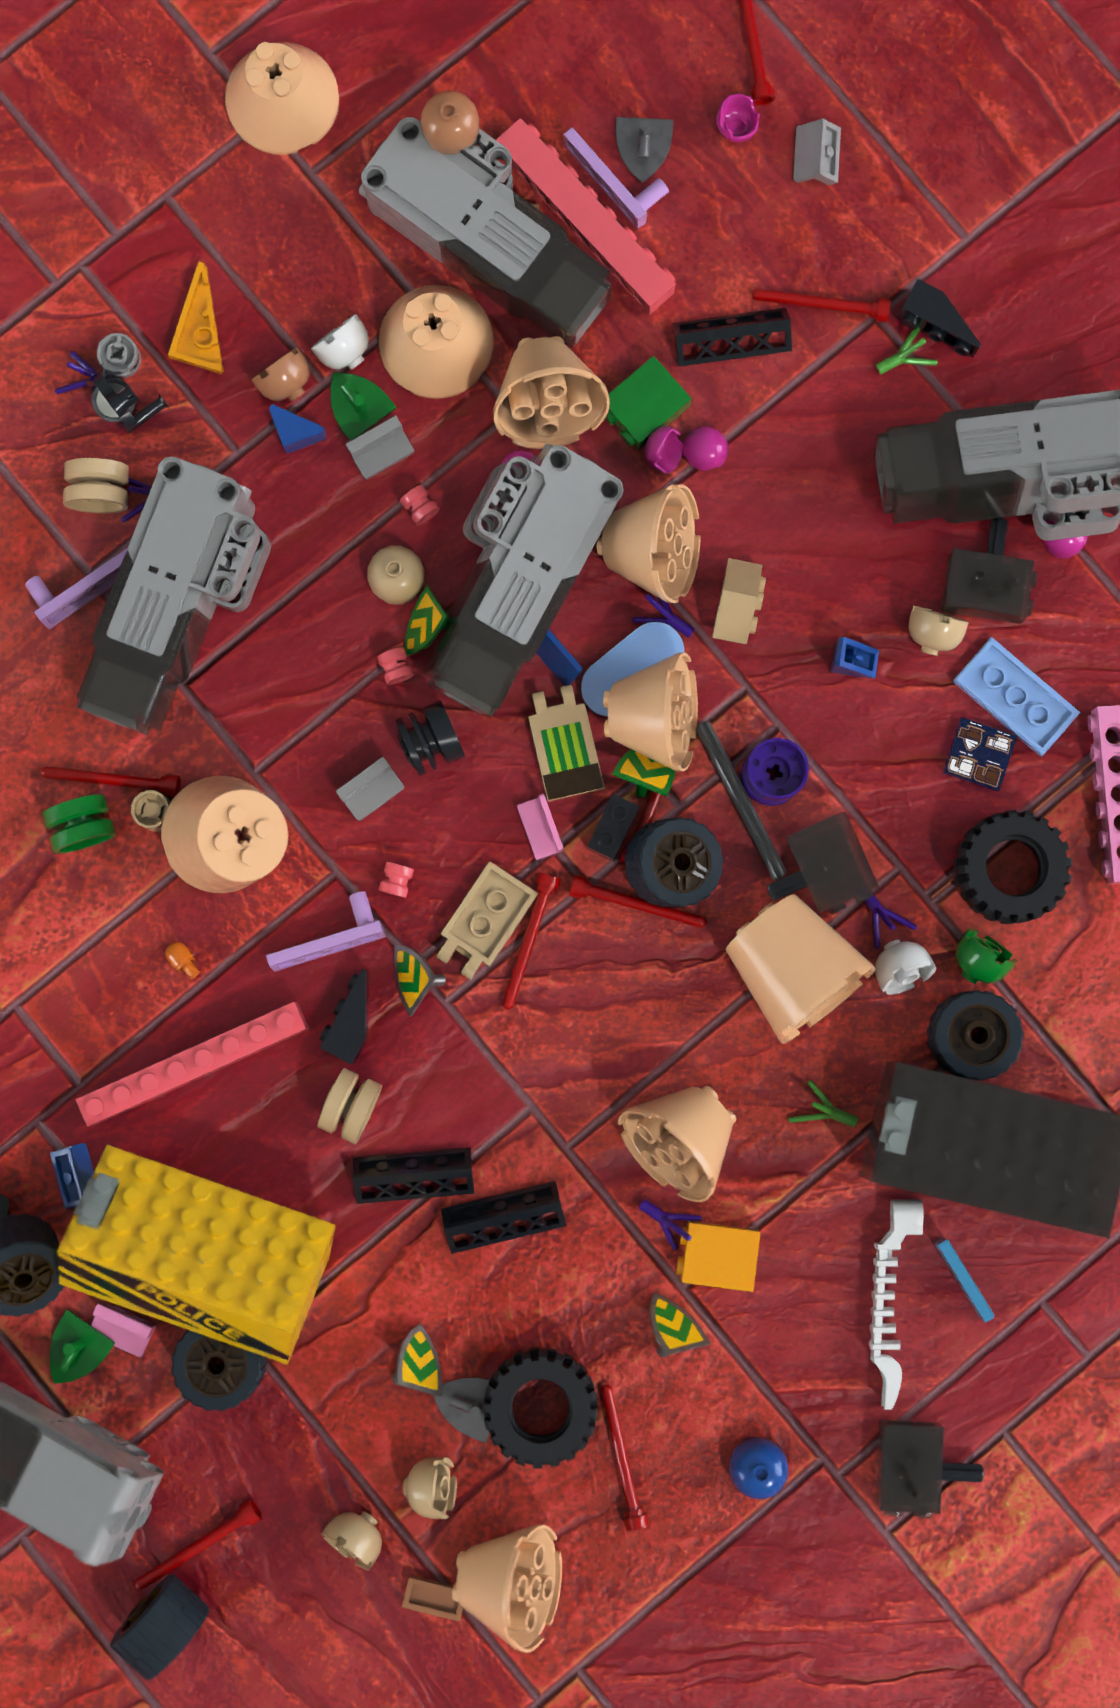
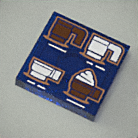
[942,717,1017,792]

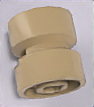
[131,790,171,832]

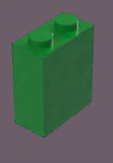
[605,356,692,451]

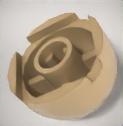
[367,545,425,604]
[908,606,969,656]
[403,1457,457,1519]
[321,1511,382,1570]

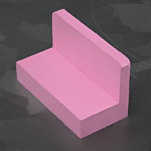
[517,793,564,861]
[91,1300,157,1357]

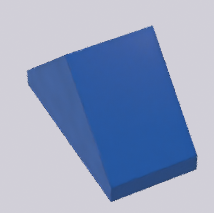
[269,404,327,454]
[830,637,879,678]

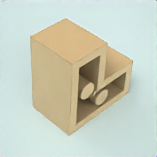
[712,558,766,645]

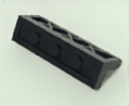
[672,307,792,367]
[352,1147,475,1204]
[441,1181,566,1254]

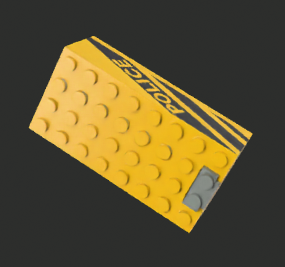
[58,1145,335,1365]

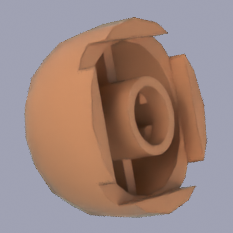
[421,90,480,154]
[251,347,310,402]

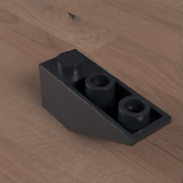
[897,279,981,358]
[319,969,369,1064]

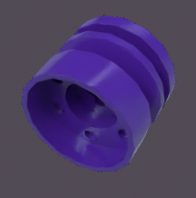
[740,737,809,807]

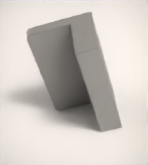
[793,119,841,185]
[346,415,414,480]
[336,757,405,821]

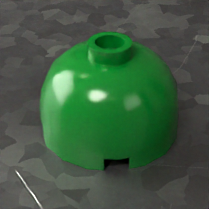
[956,928,1017,984]

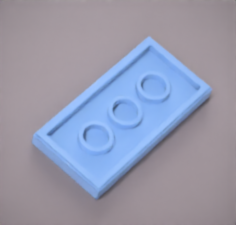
[952,637,1080,757]

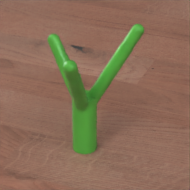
[876,328,938,375]
[788,1080,858,1128]

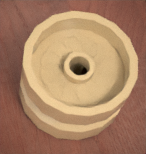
[63,458,129,513]
[317,1068,383,1144]

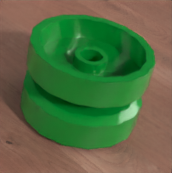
[42,794,117,854]

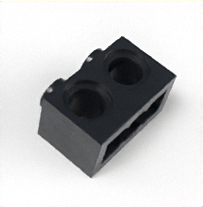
[587,794,640,862]

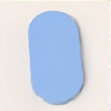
[581,622,684,717]

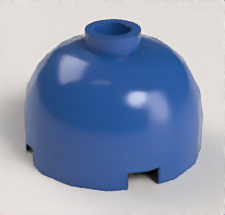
[728,1437,789,1500]

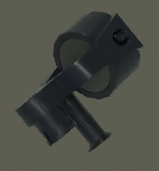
[85,368,169,434]

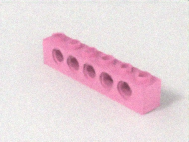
[1087,705,1120,884]

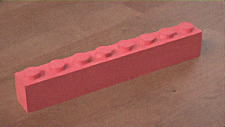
[496,118,676,315]
[75,1002,309,1127]

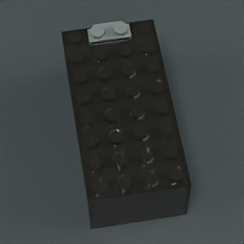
[860,1061,1120,1238]

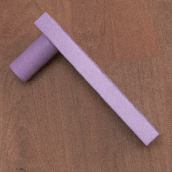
[564,127,669,230]
[25,549,133,630]
[266,891,386,972]

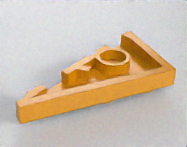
[168,261,223,374]

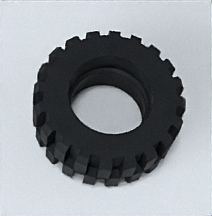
[953,810,1073,924]
[483,1347,598,1469]

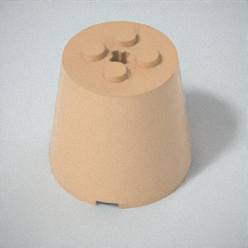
[161,776,288,893]
[726,894,876,1044]

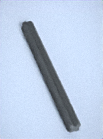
[696,721,787,880]

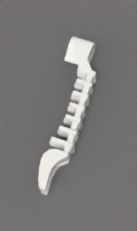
[869,1199,924,1410]

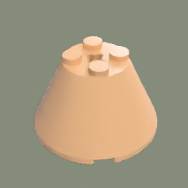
[225,42,339,155]
[379,285,494,399]
[493,336,610,449]
[597,484,700,603]
[603,653,698,771]
[618,1086,736,1202]
[452,1524,562,1652]

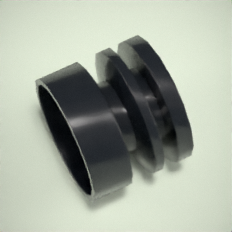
[395,700,465,776]

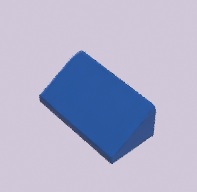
[530,626,582,686]
[50,1143,94,1210]

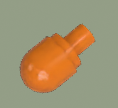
[165,942,200,979]

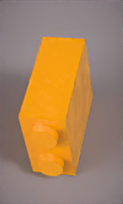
[676,1221,761,1292]

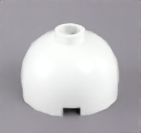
[311,314,369,370]
[875,940,936,995]

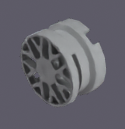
[97,333,141,379]

